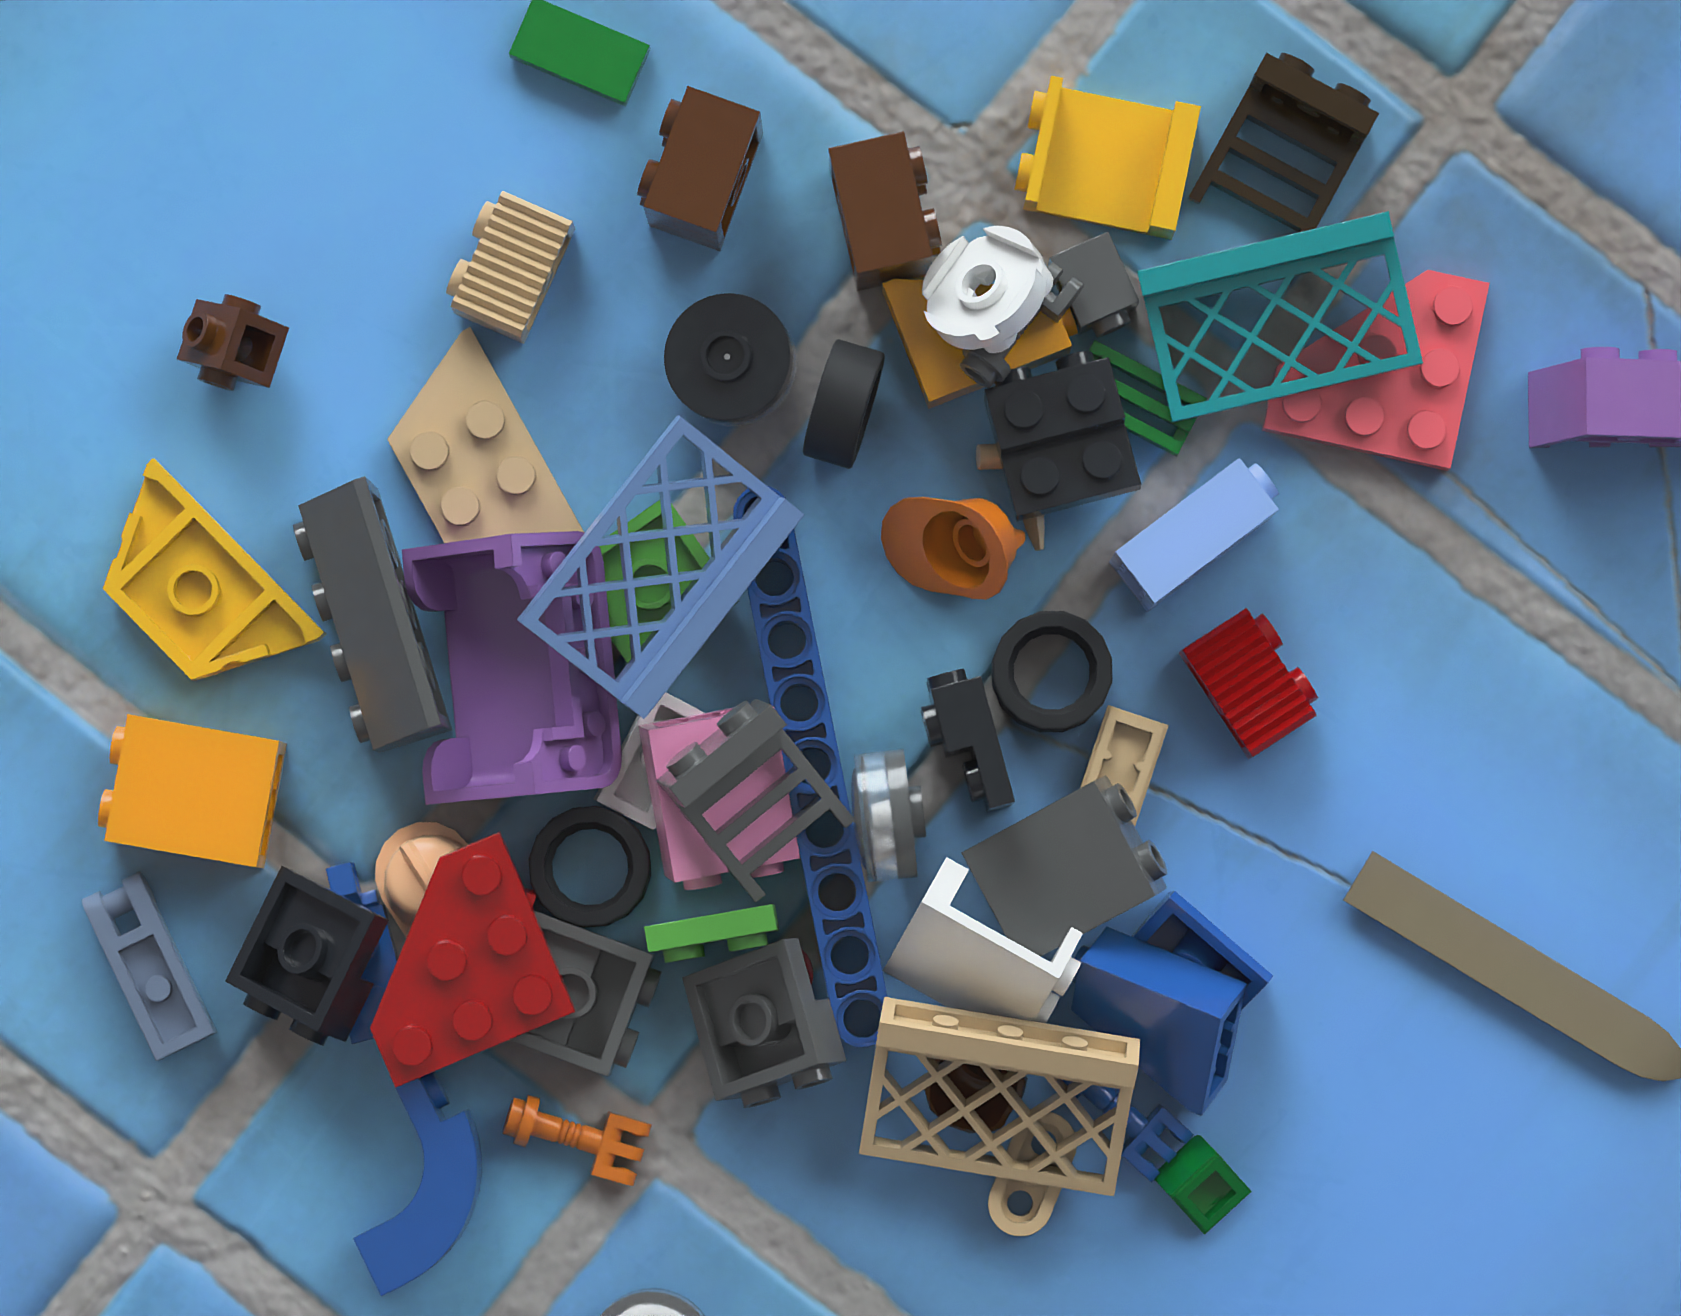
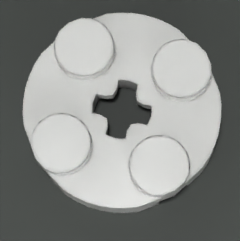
[922,226,1053,353]

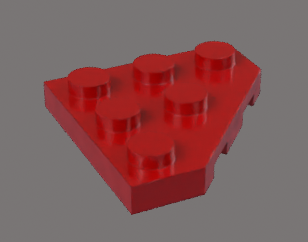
[370,831,576,1088]

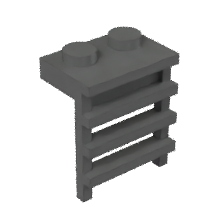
[656,699,855,902]

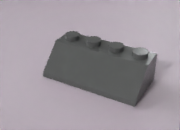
[293,476,452,753]

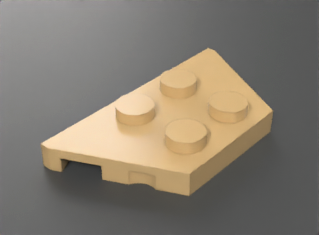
[387,327,585,543]

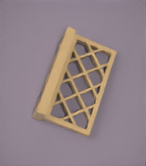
[859,997,1140,1196]

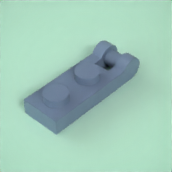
[82,871,217,1061]

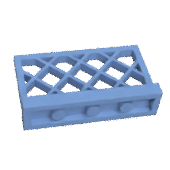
[517,415,805,719]

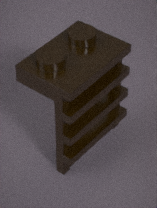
[1188,52,1379,232]

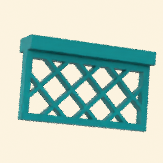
[1137,211,1423,423]

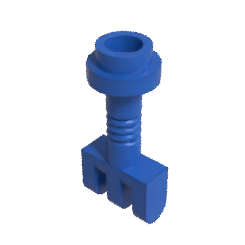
[1063,1080,1194,1183]

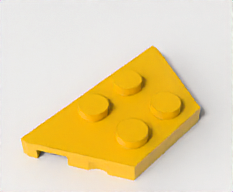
[102,458,326,681]

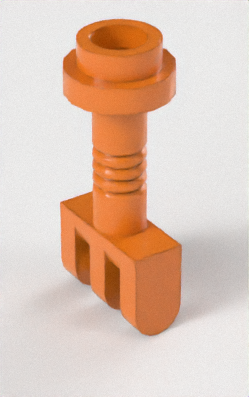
[502,1095,652,1186]

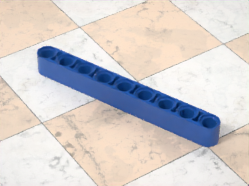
[733,486,888,1047]

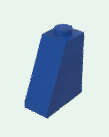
[1071,926,1247,1116]

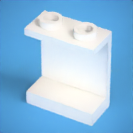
[883,857,1083,1023]

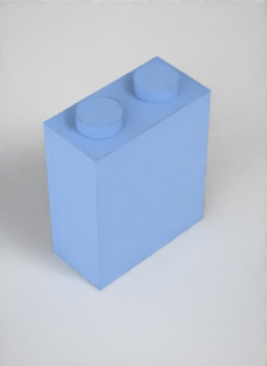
[1109,458,1279,612]

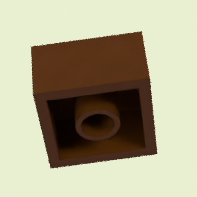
[637,86,763,251]
[828,131,942,291]

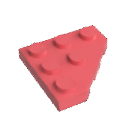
[1262,270,1490,471]

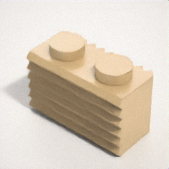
[446,191,575,344]

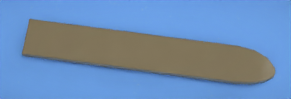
[1343,851,1681,1081]

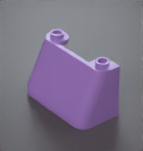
[402,531,622,805]

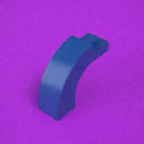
[353,1071,482,1296]

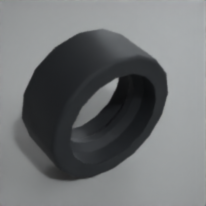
[803,339,885,469]
[991,611,1112,732]
[528,806,651,928]

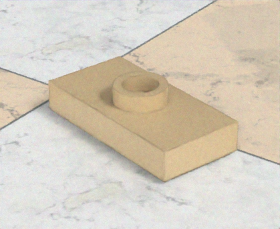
[1079,705,1169,827]

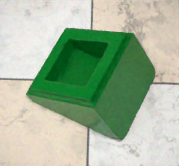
[1154,1135,1252,1235]

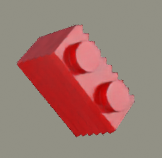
[1179,608,1318,759]

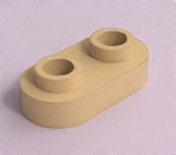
[988,1112,1077,1236]

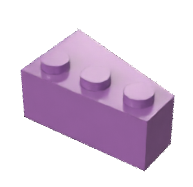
[1528,347,1681,448]

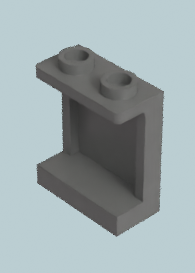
[961,775,1167,957]

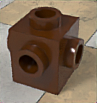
[177,294,289,391]

